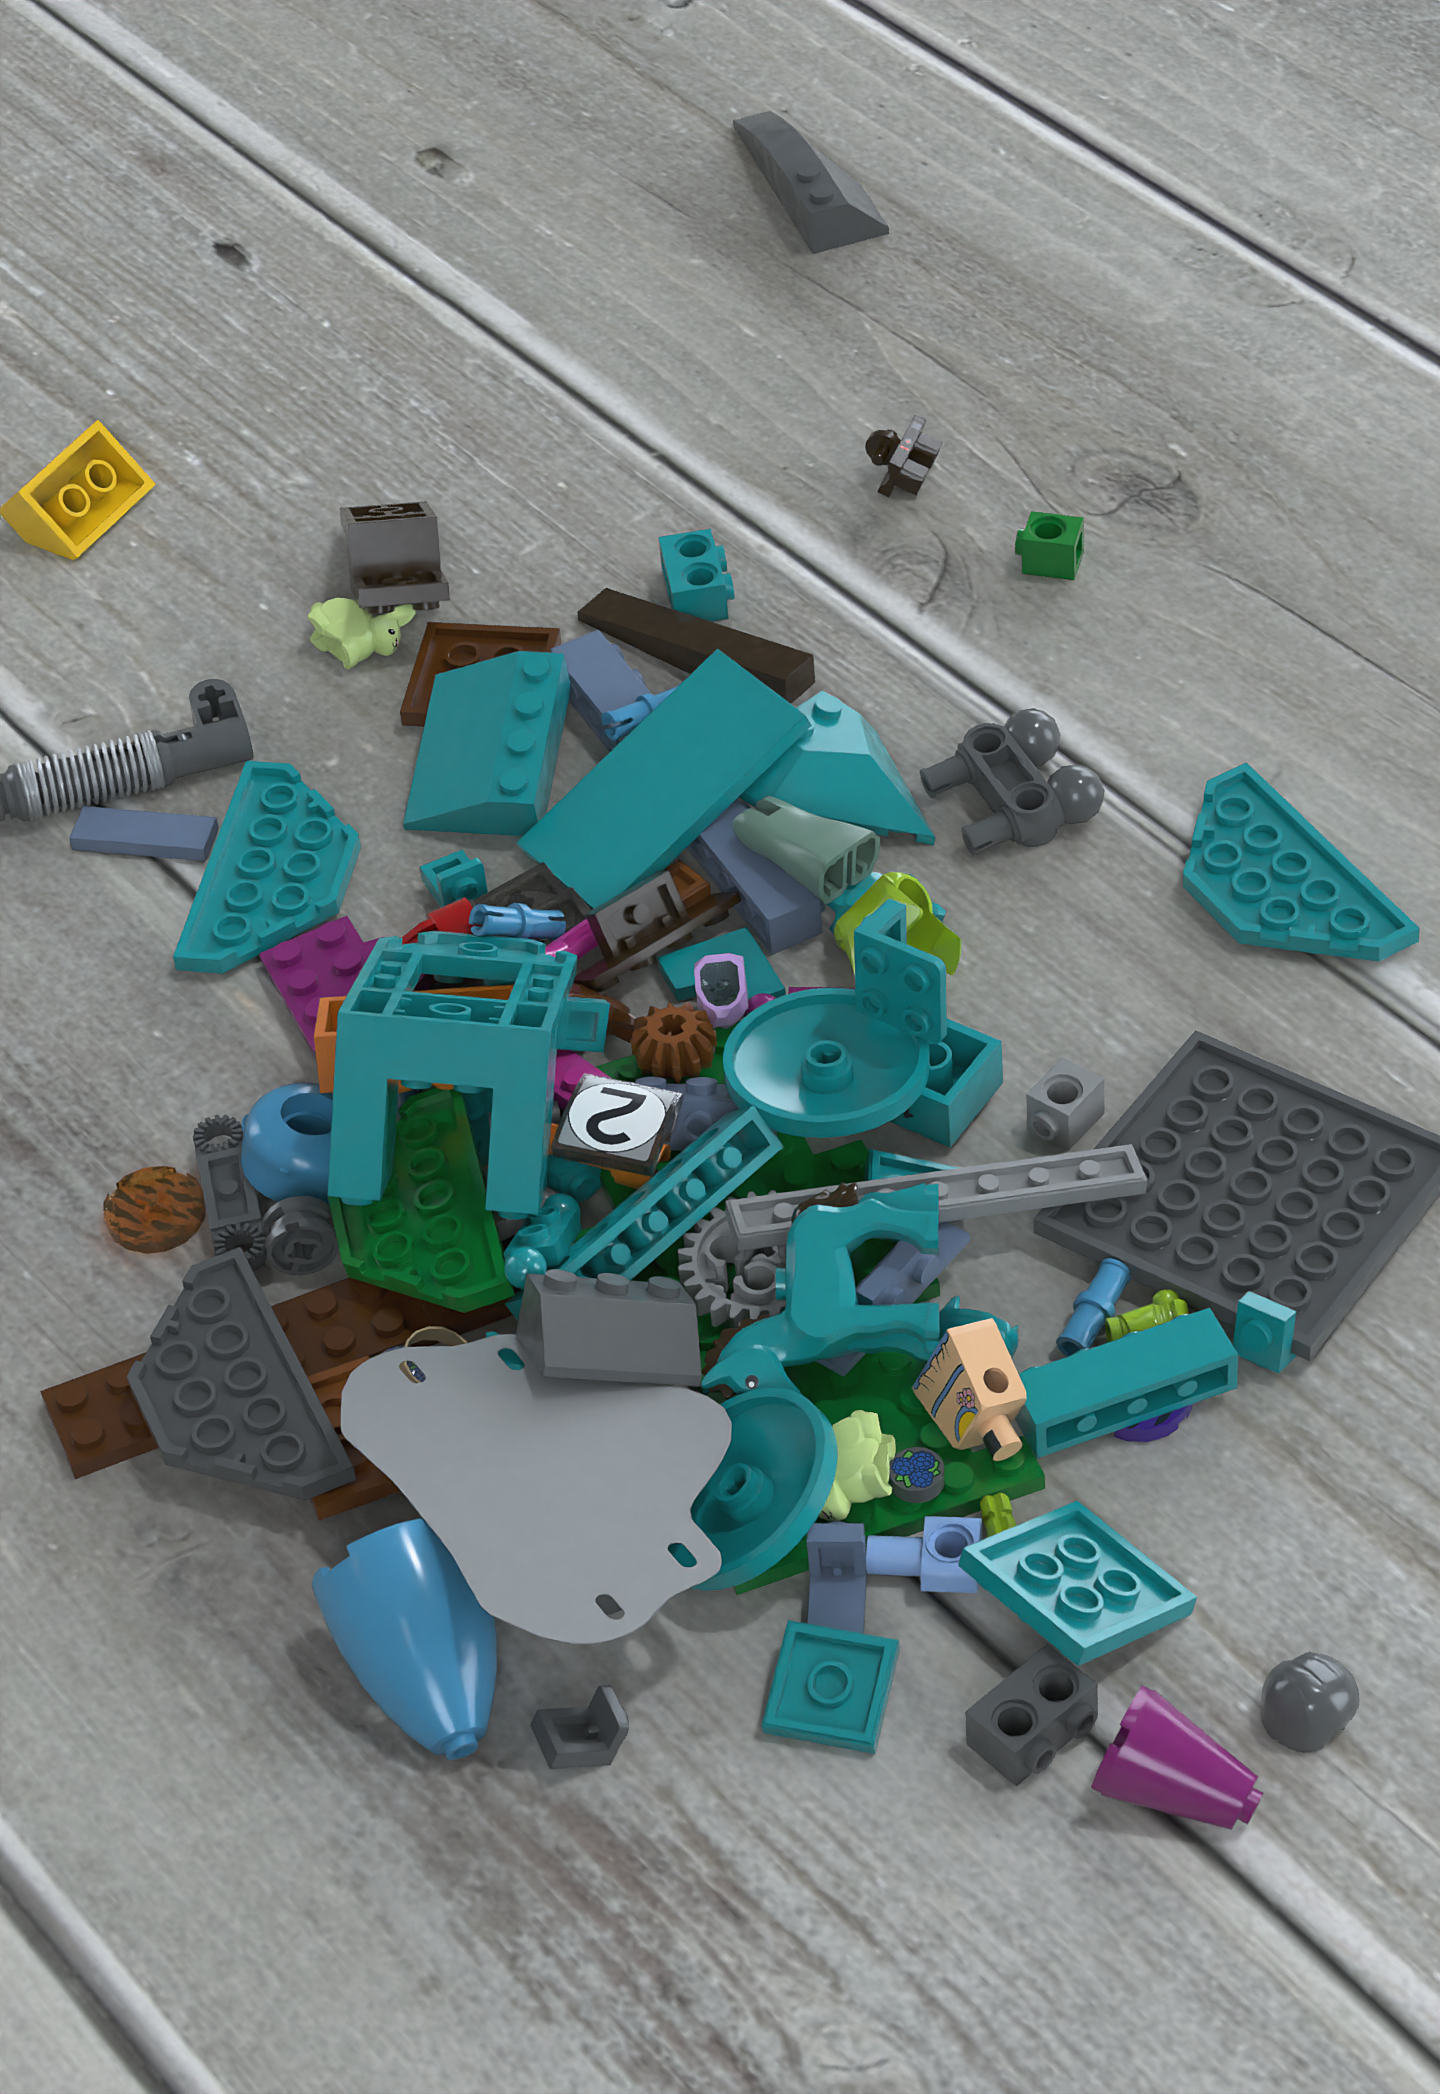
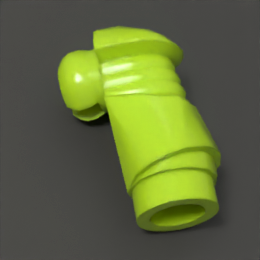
[1105,1289,1189,1343]

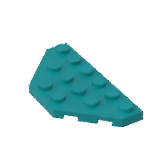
[173,761,361,974]
[1183,762,1420,962]

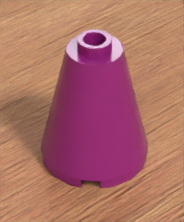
[1091,1685,1263,1830]

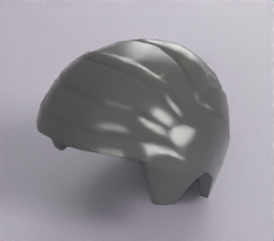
[1261,1652,1360,1753]

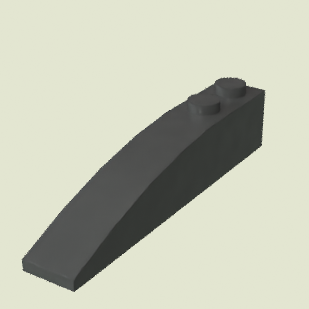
[733,111,889,254]

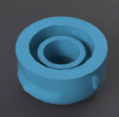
[241,1082,333,1206]

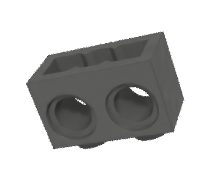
[965,1643,1098,1786]

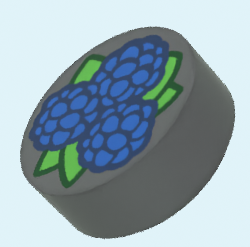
[889,1447,945,1503]

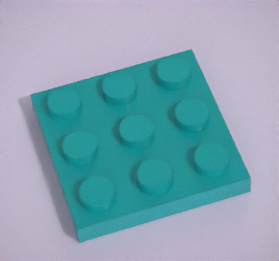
[958,1500,1198,1666]

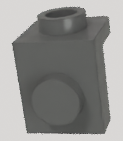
[530,1685,629,1769]

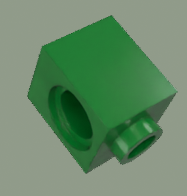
[1015,511,1084,580]

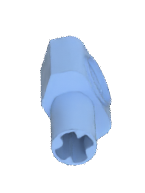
[866,1516,982,1593]

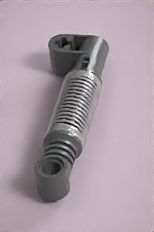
[0,679,254,822]

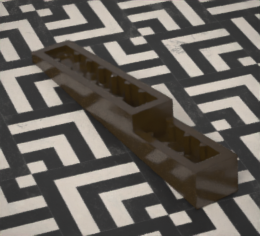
[577,588,815,704]

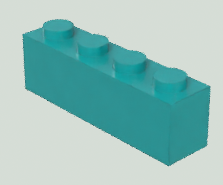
[1015,1307,1238,1459]

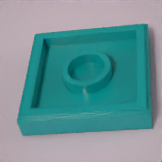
[761,1620,900,1754]

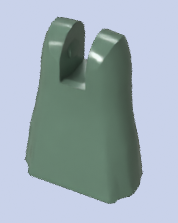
[732,796,880,905]

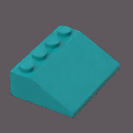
[403,651,571,836]

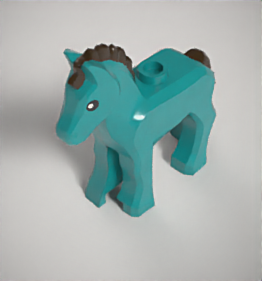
[701,1182,940,1400]

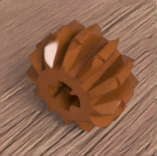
[630,1000,717,1084]

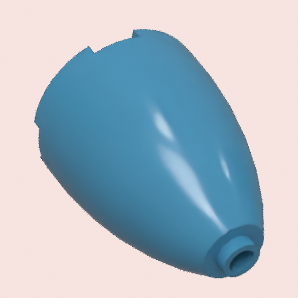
[312,1518,497,1760]

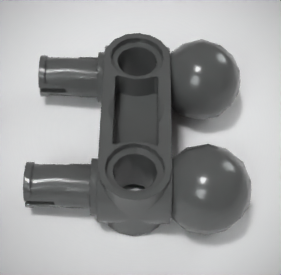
[920,708,1105,856]

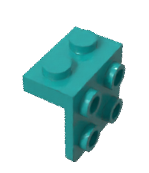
[854,898,947,1044]

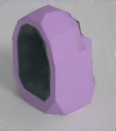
[694,953,749,1029]

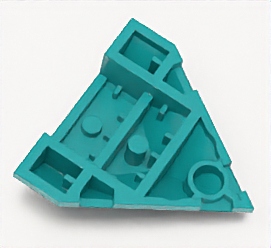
[739,691,936,845]

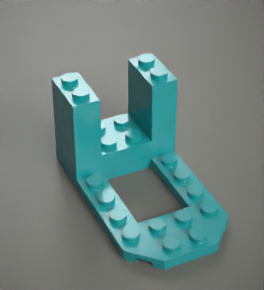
[328,931,577,1220]

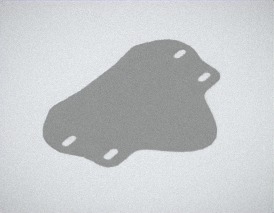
[341,1334,732,1645]

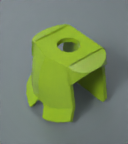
[834,872,962,976]

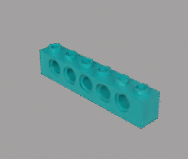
[505,1105,784,1321]

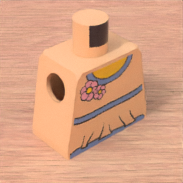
[912,1318,1027,1461]

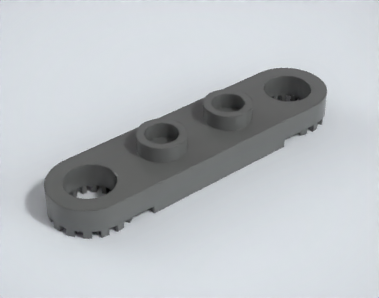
[193,1115,267,1272]

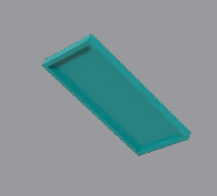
[516,649,812,910]

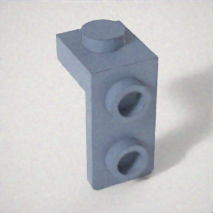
[806,1521,867,1634]

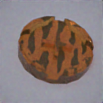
[103,1166,206,1254]

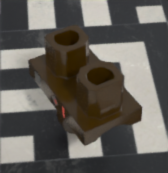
[865,415,943,497]

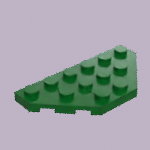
[328,1088,515,1313]

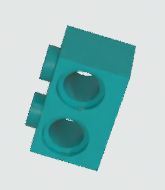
[658,528,735,622]

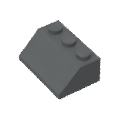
[516,1269,702,1386]

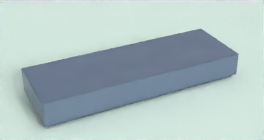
[69,806,219,861]

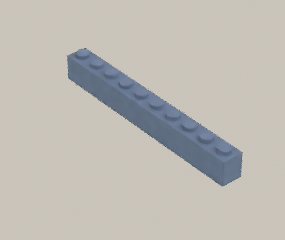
[550,629,825,955]

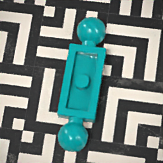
[504,1193,582,1289]

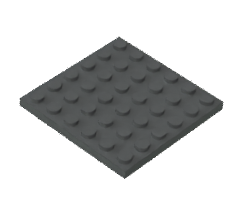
[1033,1030,1440,1361]

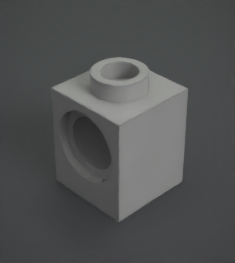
[1026,1057,1105,1150]

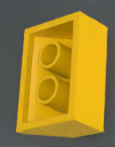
[0,420,156,561]

